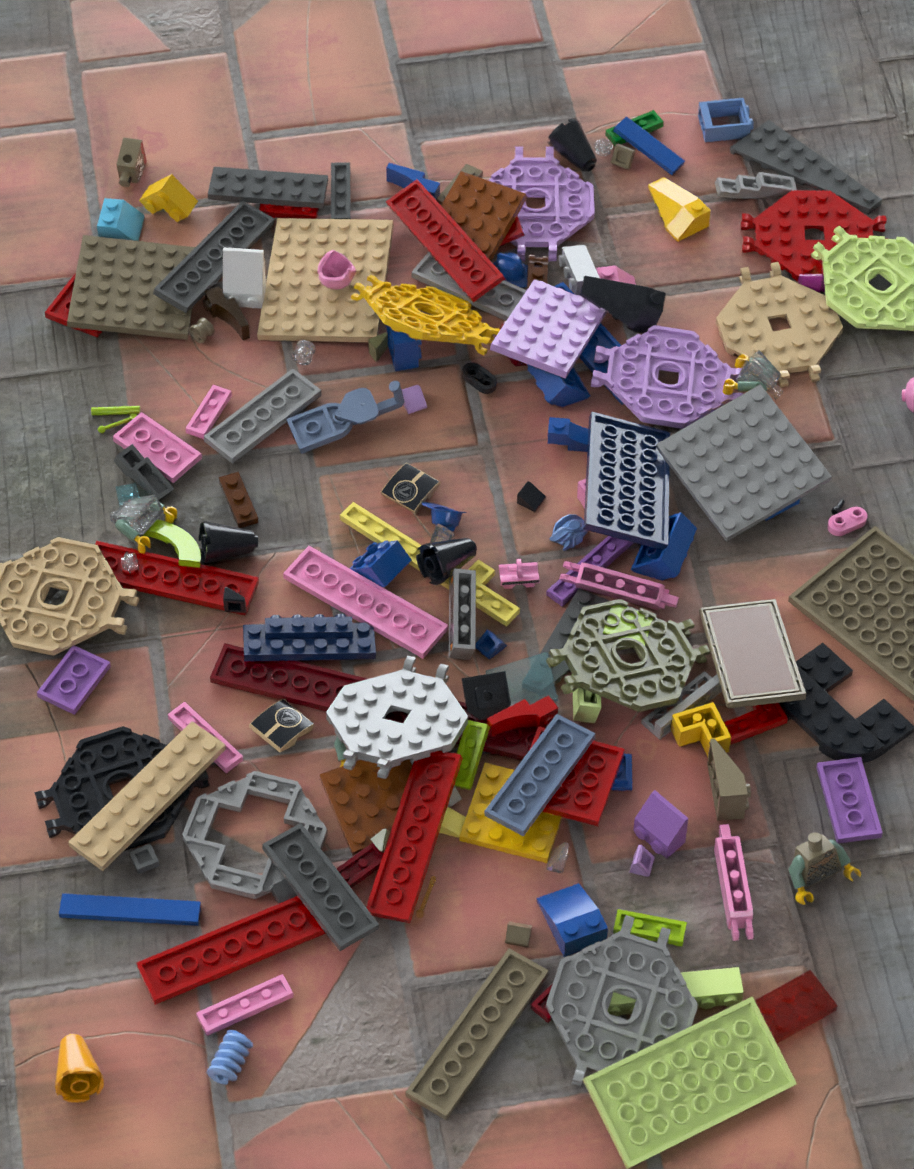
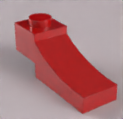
[487,695,558,737]

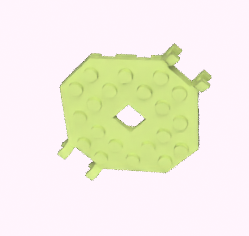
[811,226,914,331]

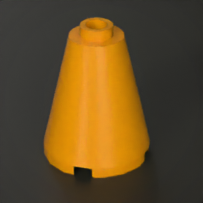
[55,1034,104,1103]

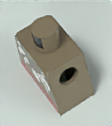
[116,137,147,187]

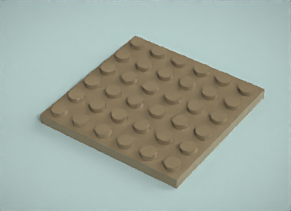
[67,235,195,340]

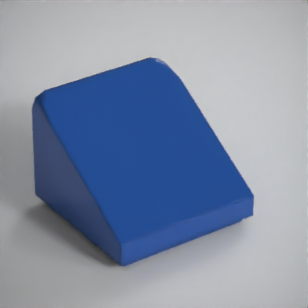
[475,629,507,660]

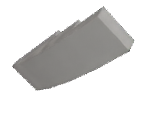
[715,172,797,199]

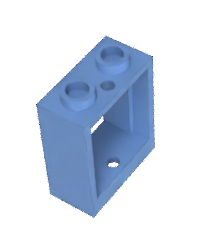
[698,98,753,142]

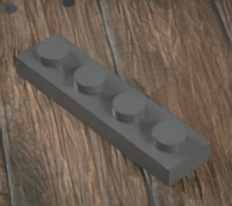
[331,162,351,219]

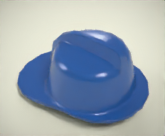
[493,252,528,288]
[422,502,467,532]

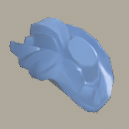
[549,514,588,551]

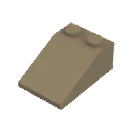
[707,739,751,821]

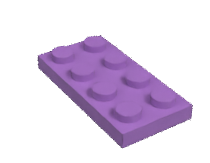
[816,757,883,844]

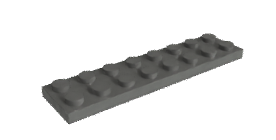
[153,200,275,313]

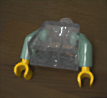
[722,350,784,400]
[110,495,177,553]

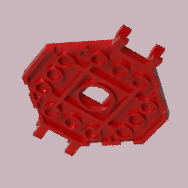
[741,190,888,281]

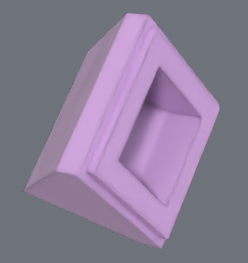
[629,845,655,877]

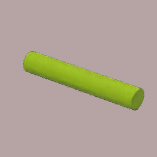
[91,406,140,416]

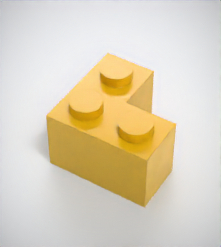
[139,174,198,222]
[671,702,731,757]

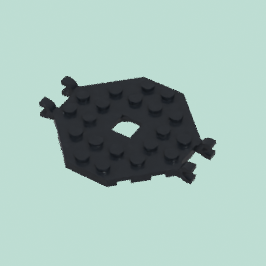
[34,726,210,851]

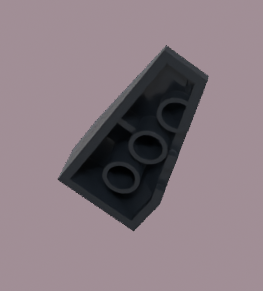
[580,276,666,334]

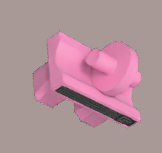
[499,559,539,589]

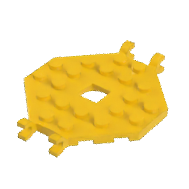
[351,275,501,355]

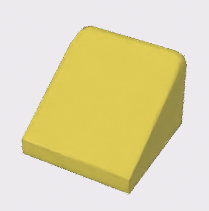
[439,807,466,838]

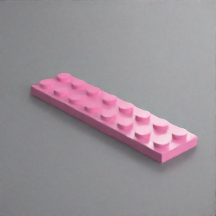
[283,546,448,659]

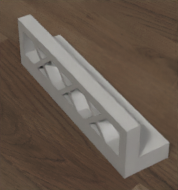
[641,671,722,740]

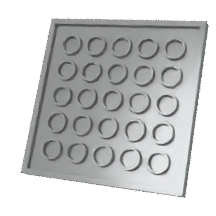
[656,384,832,542]

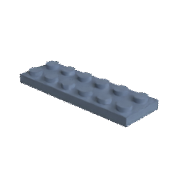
[484,714,595,836]

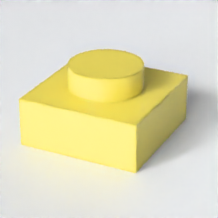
[468,560,495,585]

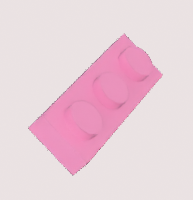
[186,385,232,439]

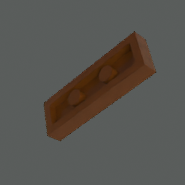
[219,472,259,528]

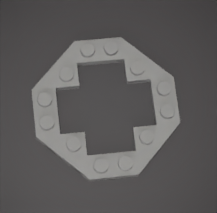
[182,771,327,899]

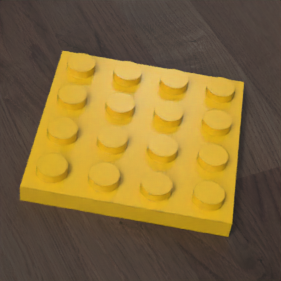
[459,763,562,863]

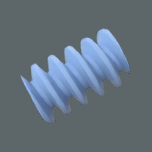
[207,1030,253,1084]

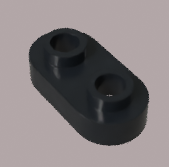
[462,362,497,394]

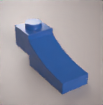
[386,163,440,199]
[547,417,589,452]

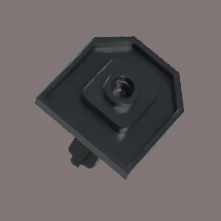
[461,671,511,721]

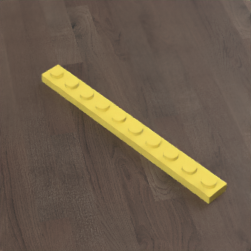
[340,502,520,627]

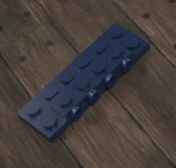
[243,614,376,661]

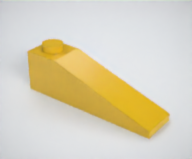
[648,177,711,242]

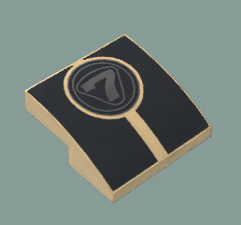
[381,462,441,514]
[249,699,314,753]

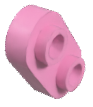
[827,507,867,536]

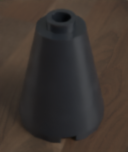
[547,118,597,172]
[198,521,258,564]
[416,538,477,585]

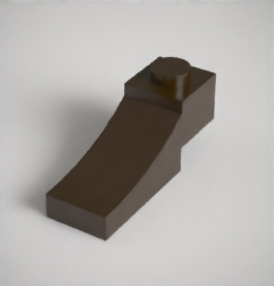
[203,286,250,340]

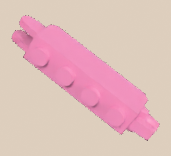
[559,561,679,610]
[714,824,754,941]

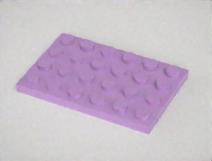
[490,279,607,379]

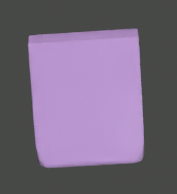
[402,385,427,414]

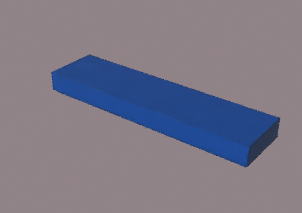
[614,116,685,175]

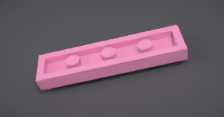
[168,702,243,773]
[196,974,293,1036]

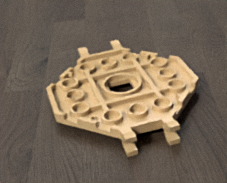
[716,262,843,387]
[0,537,139,656]

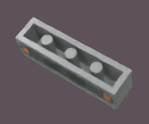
[449,568,476,660]

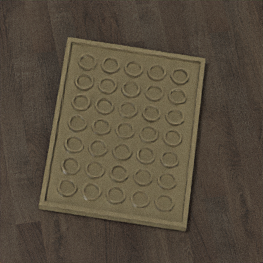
[788,526,914,701]

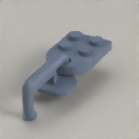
[286,381,404,454]

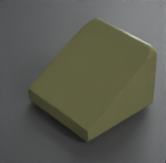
[369,332,388,362]

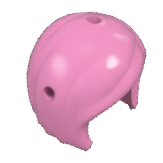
[317,250,356,290]

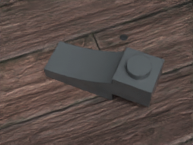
[114,444,174,502]

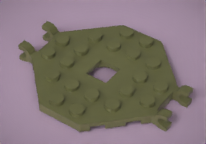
[546,599,711,712]

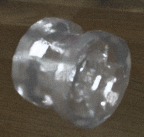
[292,340,316,366]

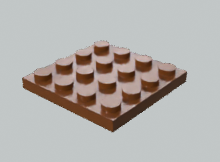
[441,171,528,261]
[319,759,412,856]

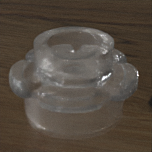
[594,138,613,156]
[121,552,138,573]

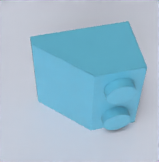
[97,198,145,241]

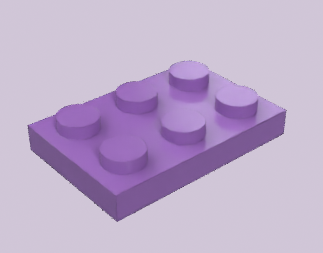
[37,645,111,715]

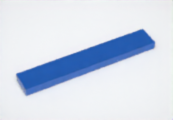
[59,893,201,926]

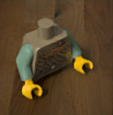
[789,832,861,905]

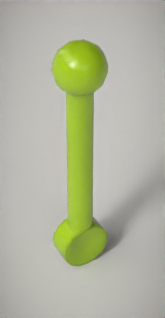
[98,413,137,433]

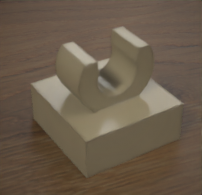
[611,144,636,169]

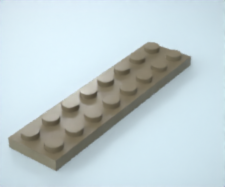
[405,948,549,1120]

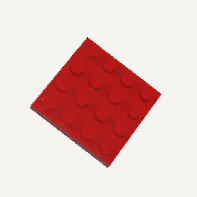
[530,726,625,827]

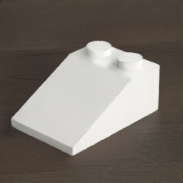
[223,247,266,308]

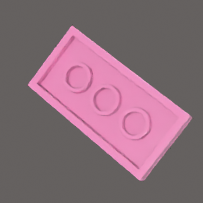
[113,412,202,483]

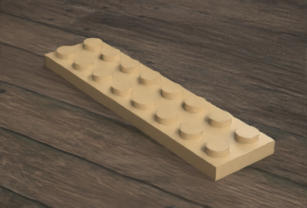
[68,721,226,871]

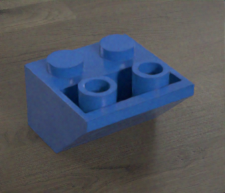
[350,540,412,587]

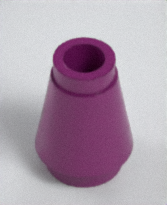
[798,274,825,293]

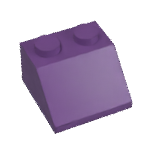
[633,790,688,859]

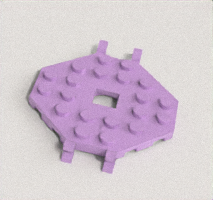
[488,147,595,261]
[591,325,745,429]

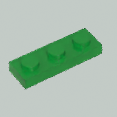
[605,110,664,146]

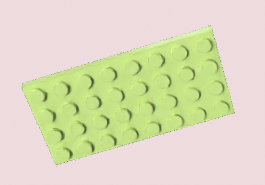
[583,996,797,1169]

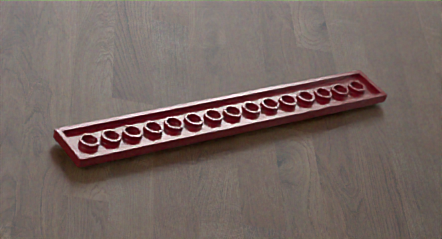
[210,643,547,761]

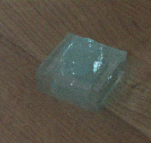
[116,483,140,508]

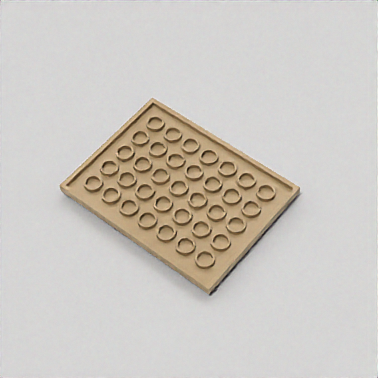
[257,218,394,342]

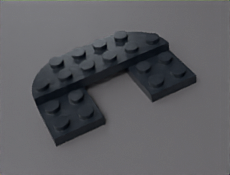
[779,643,914,763]

